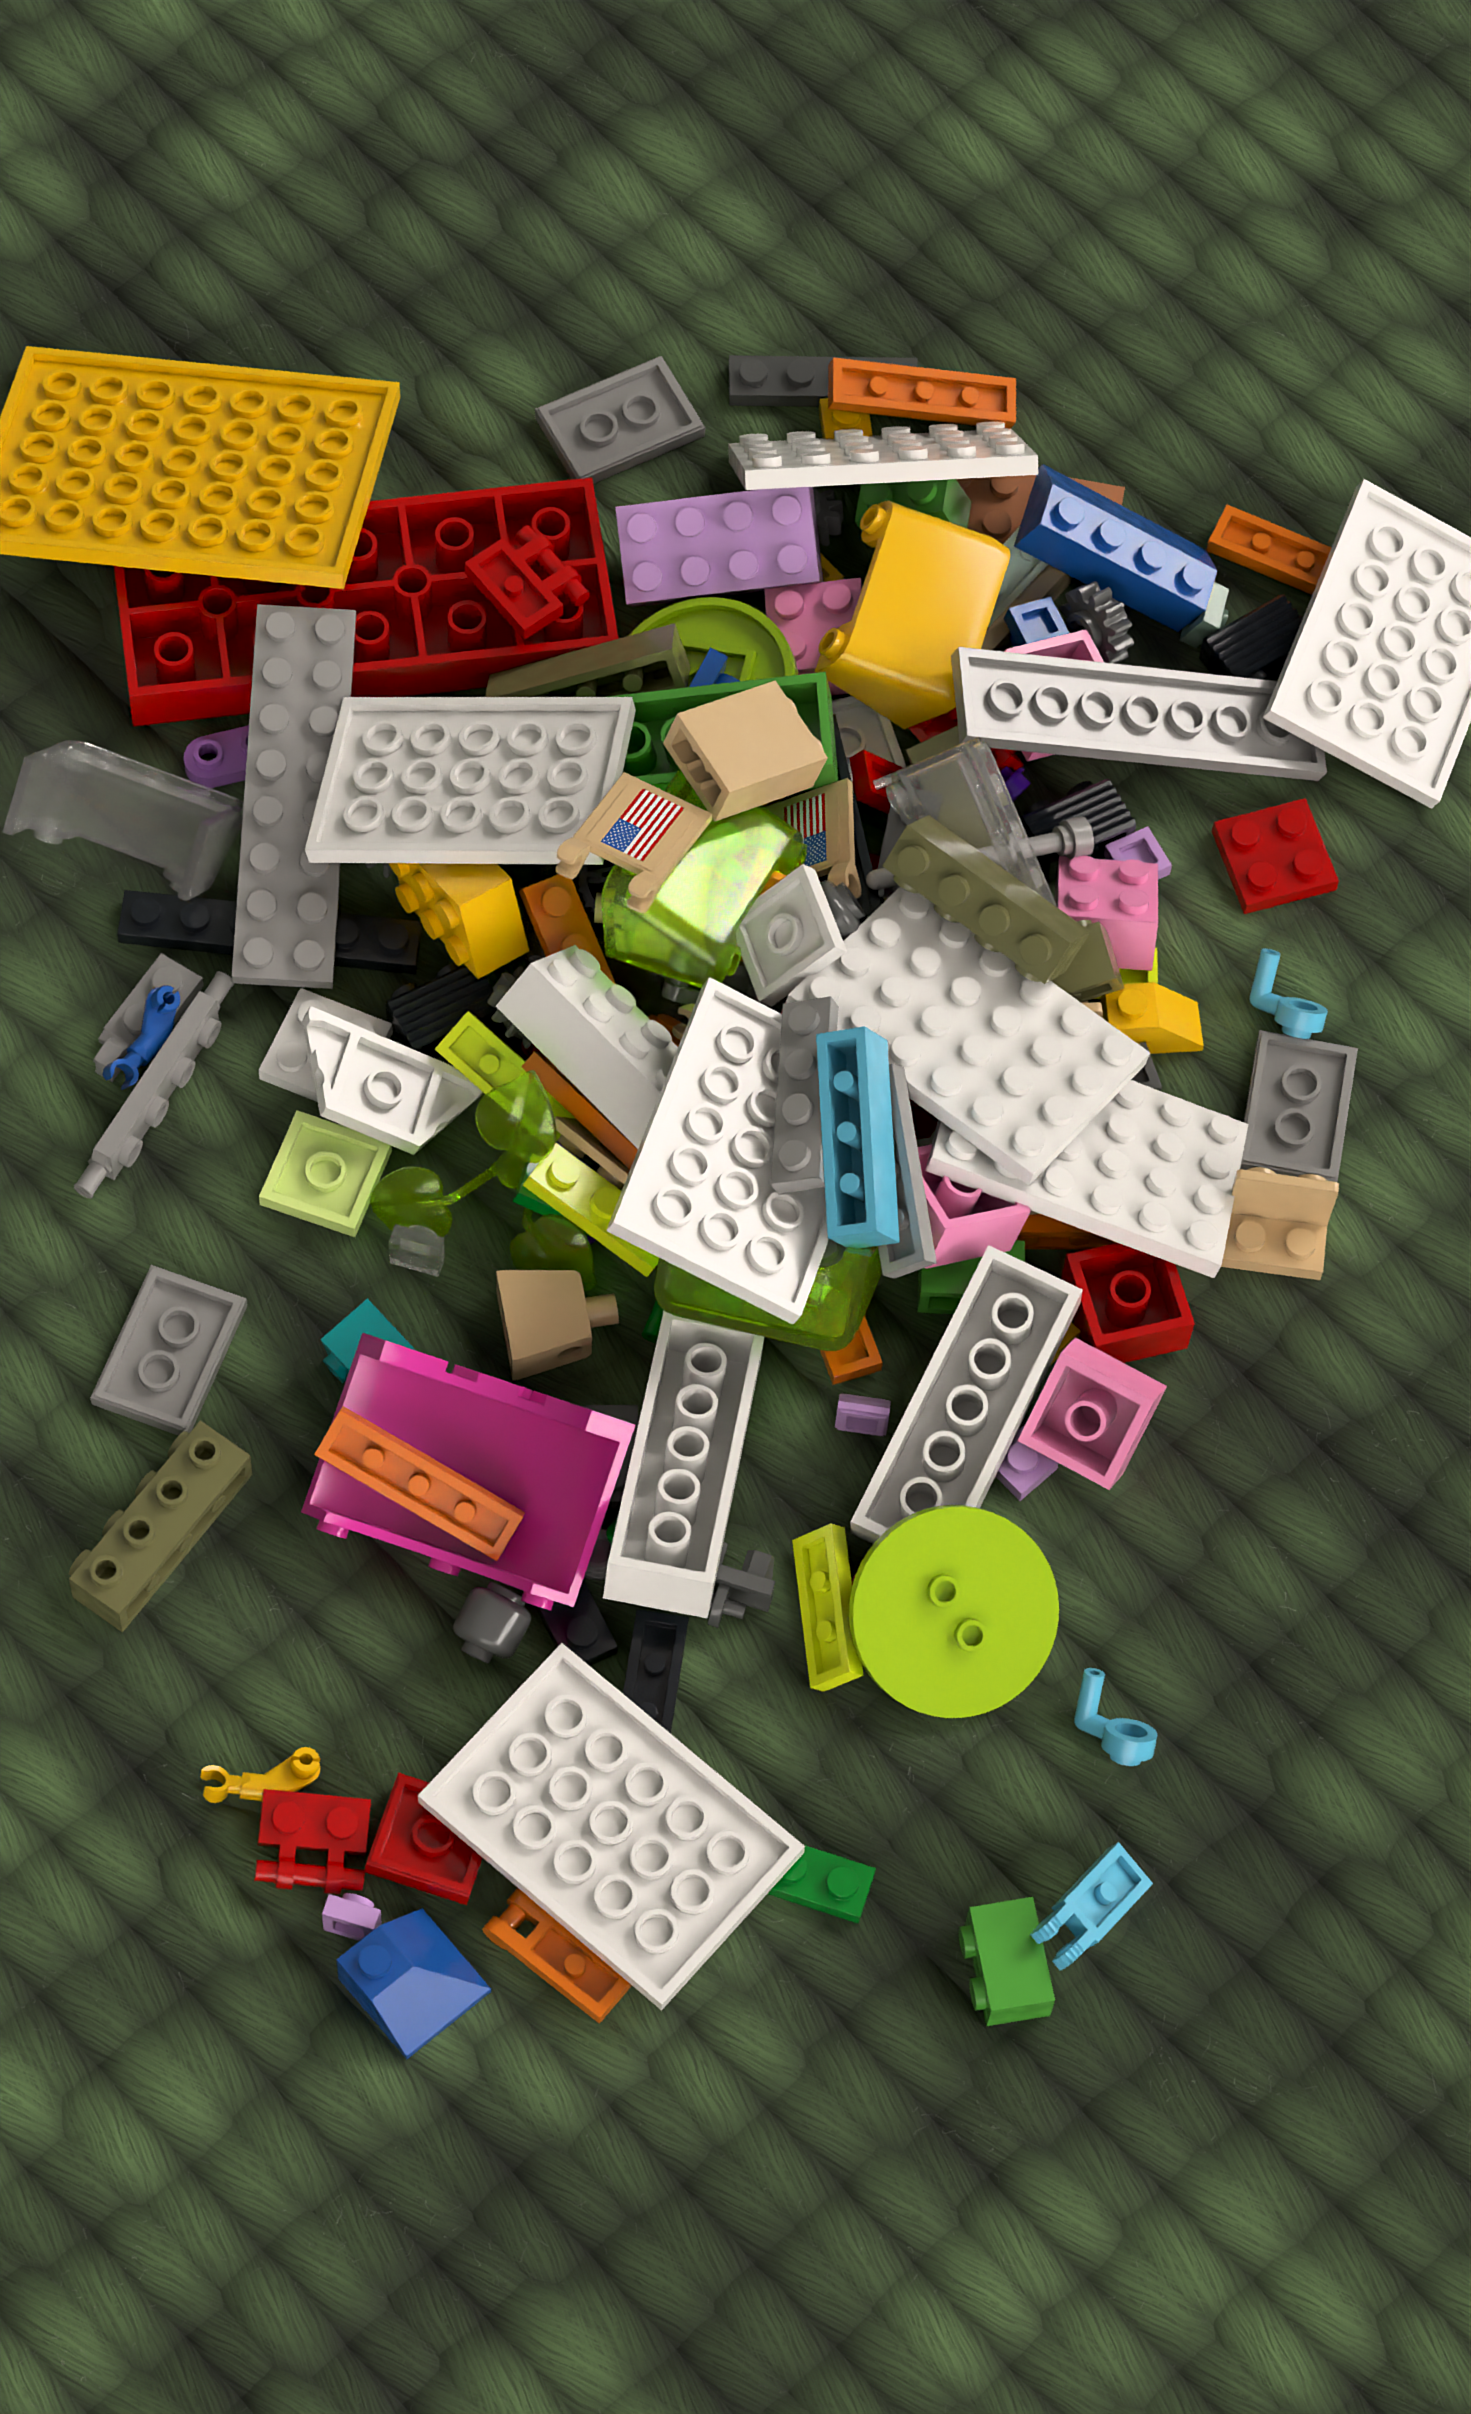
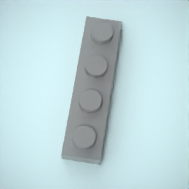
[771,996,839,1194]
[878,1064,937,1278]

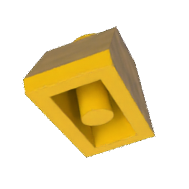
[1100,982,1204,1054]

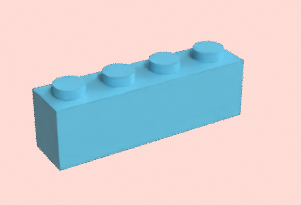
[816,1026,900,1250]

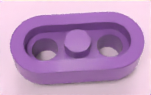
[184,725,249,788]

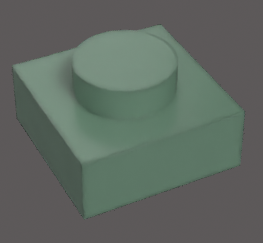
[1180,582,1229,648]

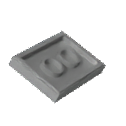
[535,356,705,484]
[1240,1030,1358,1182]
[91,1265,247,1436]

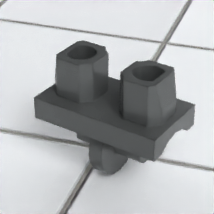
[708,1542,776,1628]

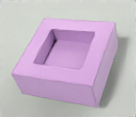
[1103,826,1172,880]
[995,1426,1059,1501]
[322,1893,382,1941]

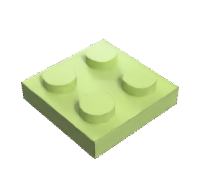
[259,1110,392,1237]

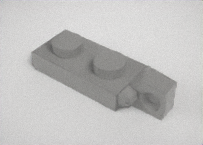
[93,953,204,1082]

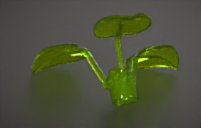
[370,1070,597,1291]

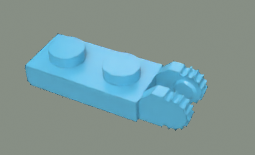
[1030,1842,1153,1970]

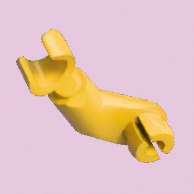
[200,1747,320,1803]

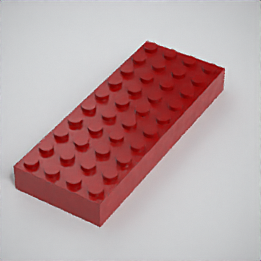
[114,477,619,726]

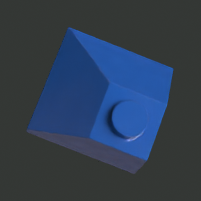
[336,1908,491,2060]

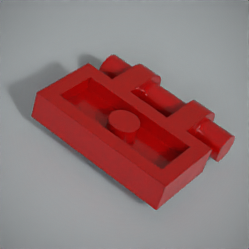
[464,525,590,640]
[254,1789,371,1894]

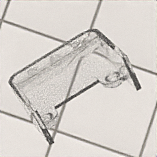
[873,737,1057,907]
[3,740,244,901]

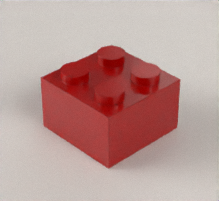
[1061,1243,1195,1363]

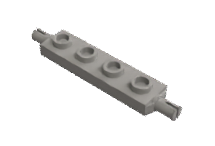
[74,971,234,1199]

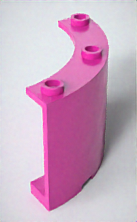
[301,1333,635,1610]

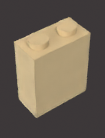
[663,680,828,821]

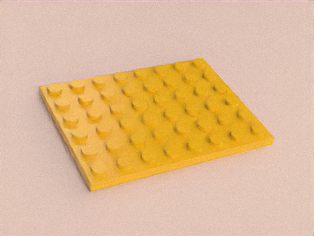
[0,346,400,589]

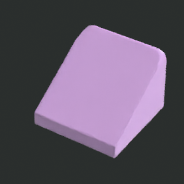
[835,1394,891,1436]

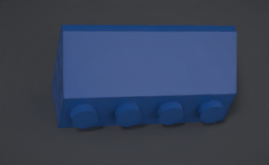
[1014,464,1218,632]

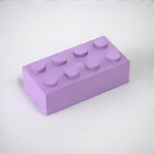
[615,487,824,607]

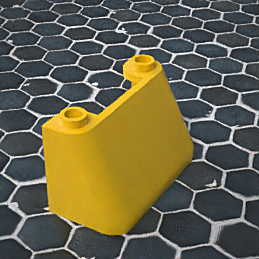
[814,500,1010,729]

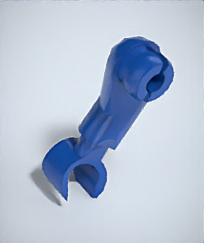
[102,985,181,1090]

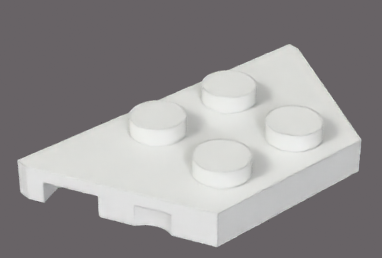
[302,1006,483,1155]

